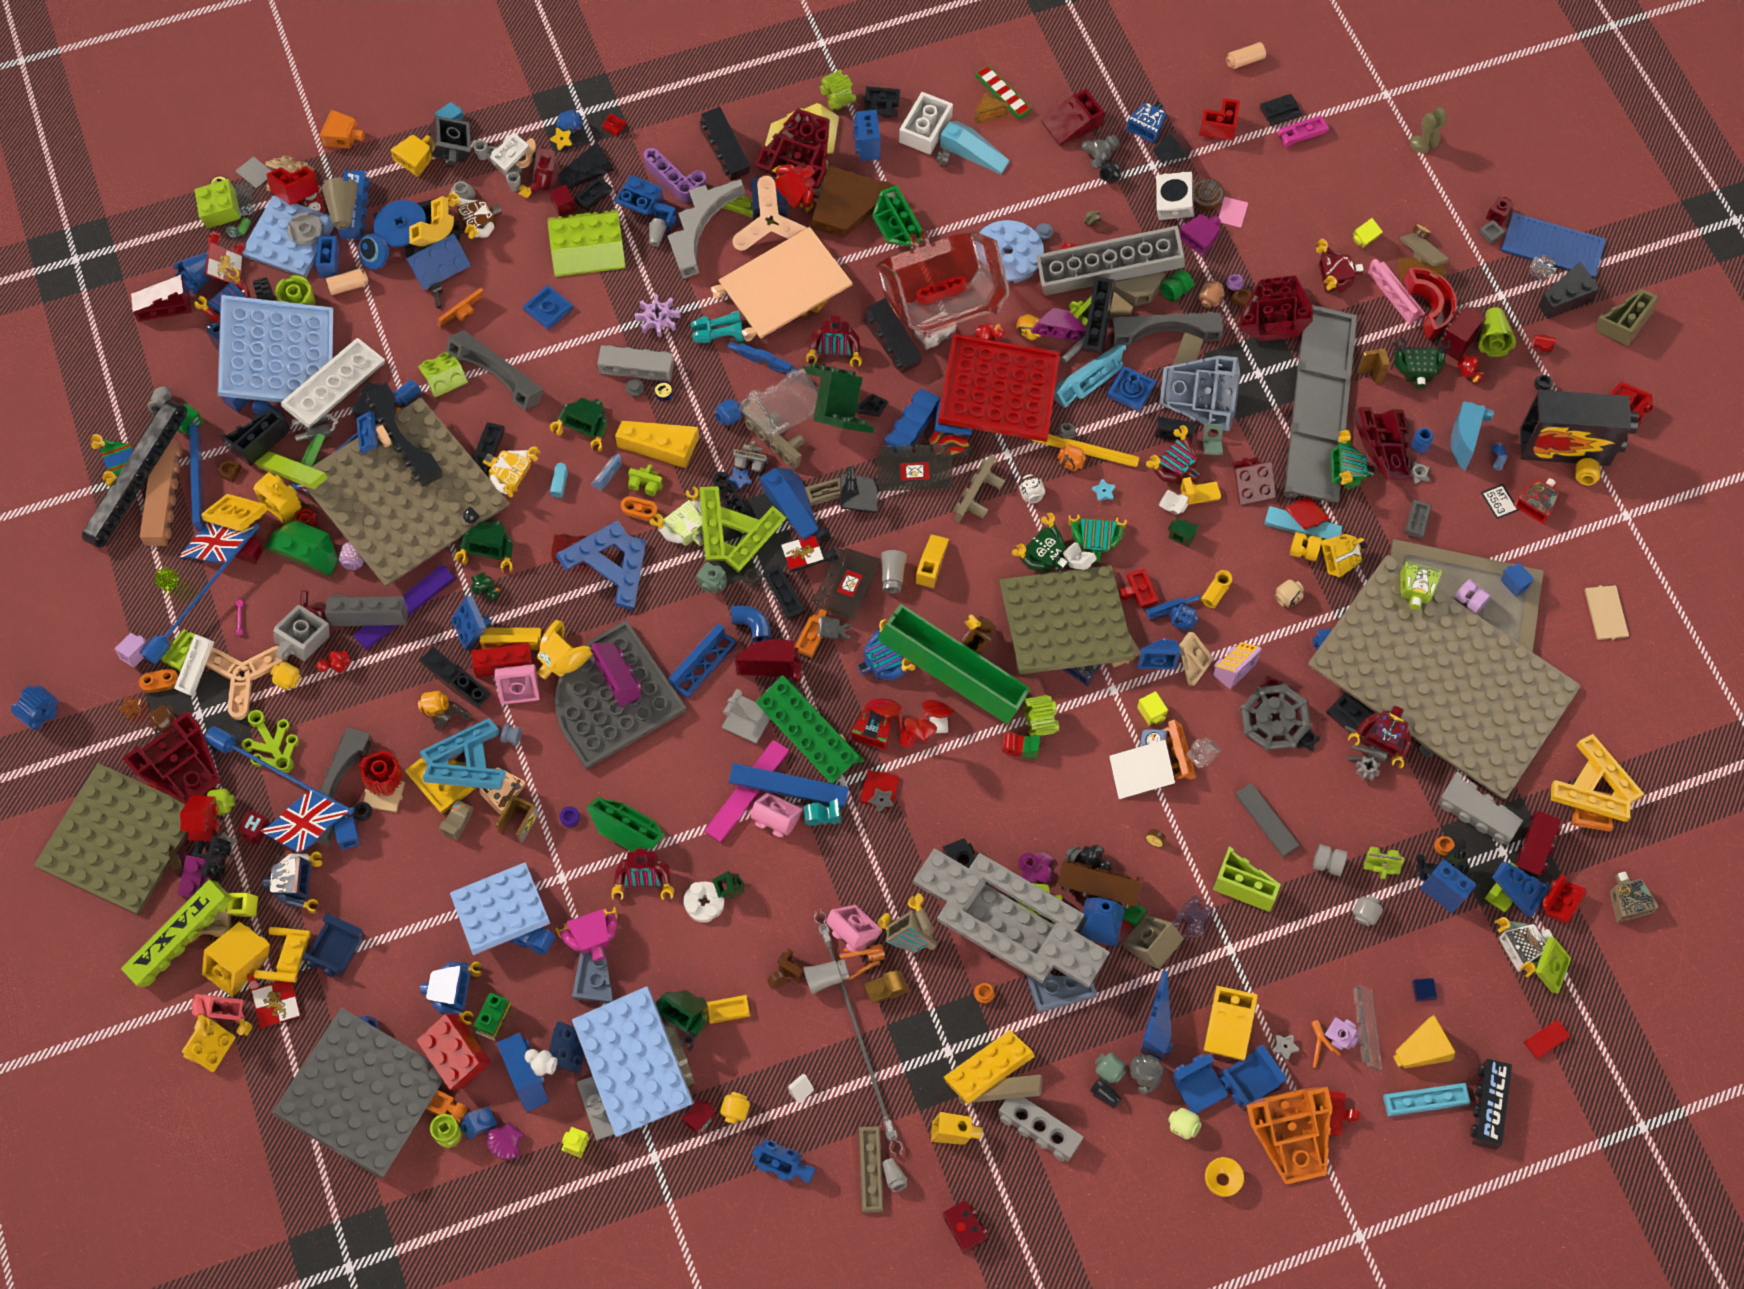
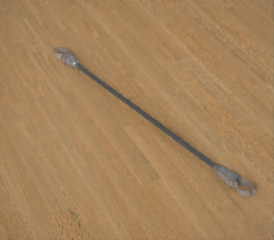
[814,909,902,1157]

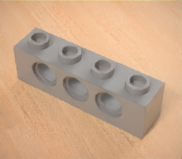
[998,1097,1083,1162]

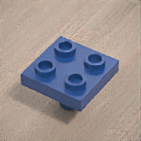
[1107,366,1156,412]
[451,596,492,650]

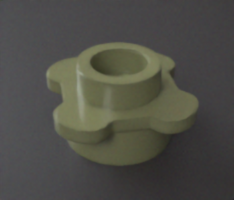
[1083,210,1101,226]

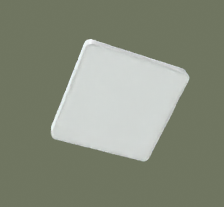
[930,717,948,733]

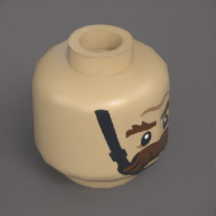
[1275,579,1304,608]

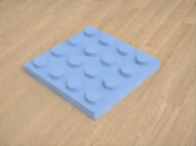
[242,196,334,278]
[450,862,550,955]

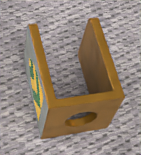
[496,795,539,843]

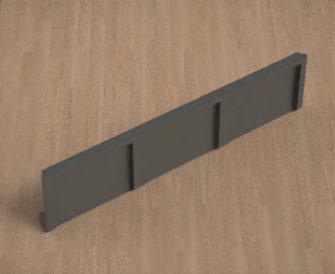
[1284,305,1357,504]

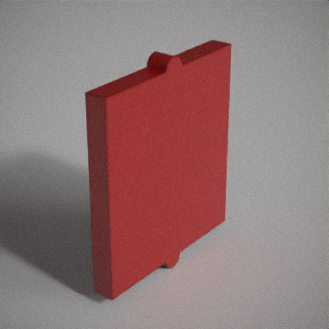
[1285,498,1329,530]
[860,770,899,809]

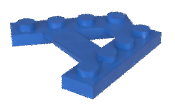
[556,520,646,610]

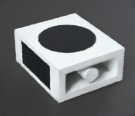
[1156,172,1194,220]

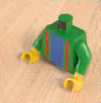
[90,434,134,486]

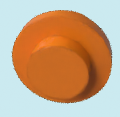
[1434,836,1455,856]
[974,983,995,1004]

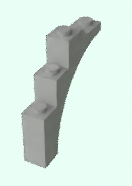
[667,179,746,279]

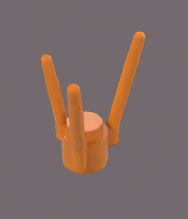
[839,944,885,980]

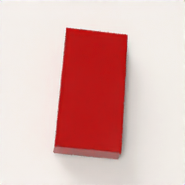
[1524,1020,1570,1060]

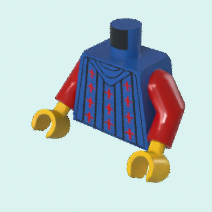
[194,268,251,323]

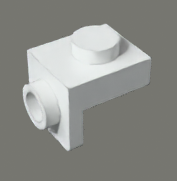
[1159,490,1188,515]
[1063,543,1097,570]

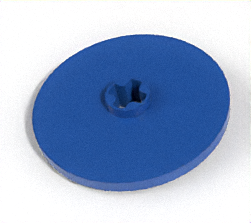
[374,200,426,247]

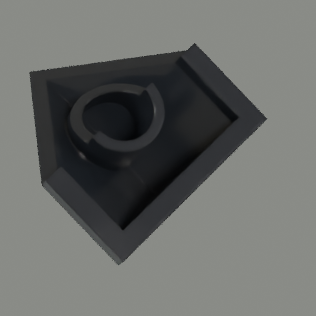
[1153,132,1192,164]

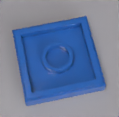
[522,285,573,330]

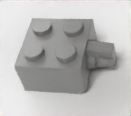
[273,604,330,662]

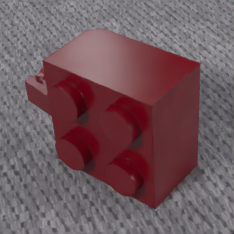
[1441,306,1483,361]

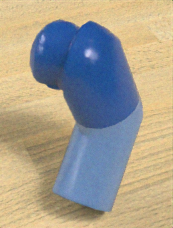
[1491,443,1508,470]

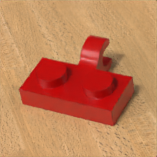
[1119,568,1159,609]
[1329,1091,1359,1136]

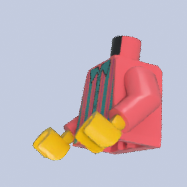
[191,994,252,1036]

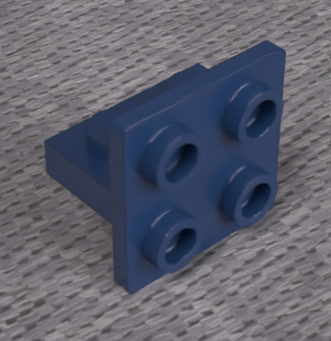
[549,1021,584,1074]

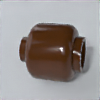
[148,705,178,733]

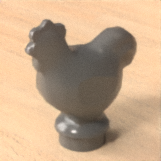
[1082,135,1120,169]

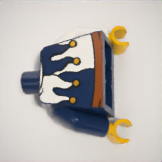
[263,851,322,914]

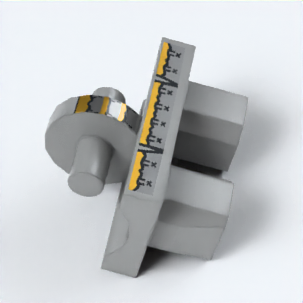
[733,440,769,473]

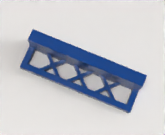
[669,623,737,699]

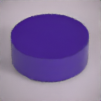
[560,807,580,828]

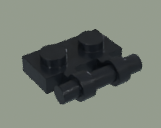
[863,86,900,118]

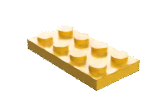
[944,1030,1035,1104]

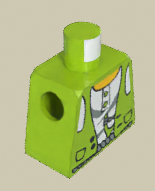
[1400,561,1442,610]

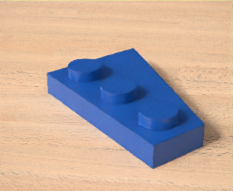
[1492,862,1551,917]

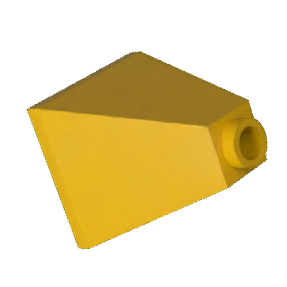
[1393,1015,1455,1069]

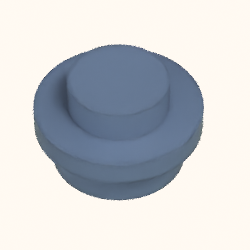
[1035,223,1053,241]

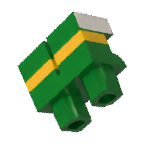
[474,992,512,1041]

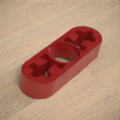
[916,277,966,305]

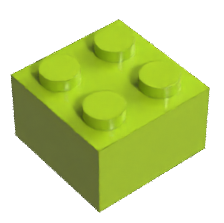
[194,179,241,229]

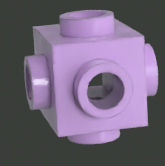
[1325,1017,1360,1050]

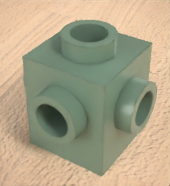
[696,562,727,595]

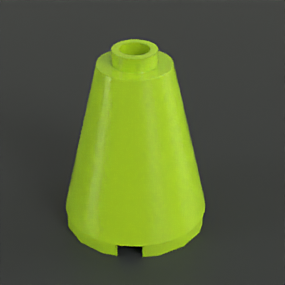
[1478,307,1516,357]

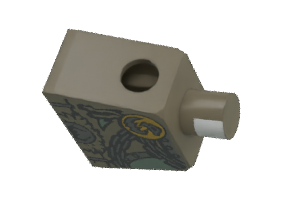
[1610,872,1658,923]

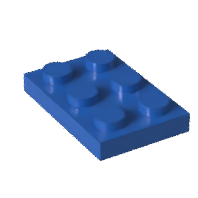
[406,233,471,291]

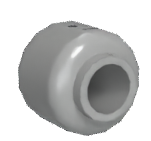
[1353,895,1383,927]

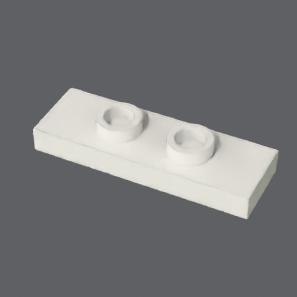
[174,634,214,696]

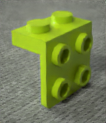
[418,352,468,397]

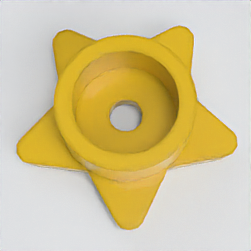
[550,128,572,150]

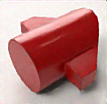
[1531,334,1557,352]

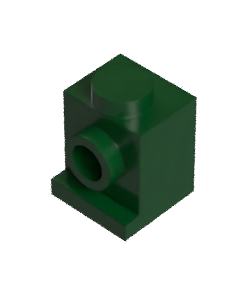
[1168,518,1199,548]
[712,871,745,899]

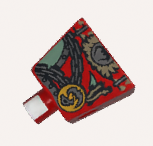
[1513,478,1559,525]

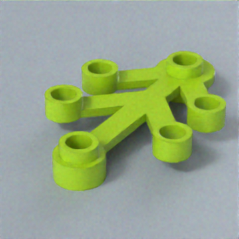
[242,710,299,774]

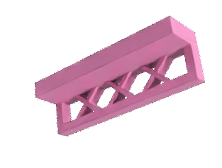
[1368,259,1425,325]

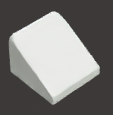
[788,1074,814,1103]

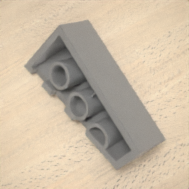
[1437,771,1523,846]

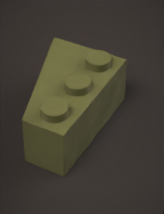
[1596,289,1658,346]

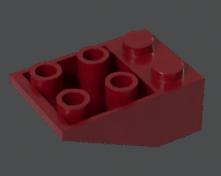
[1041,88,1105,146]

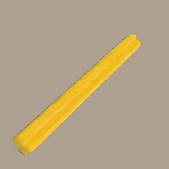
[1032,434,1139,467]

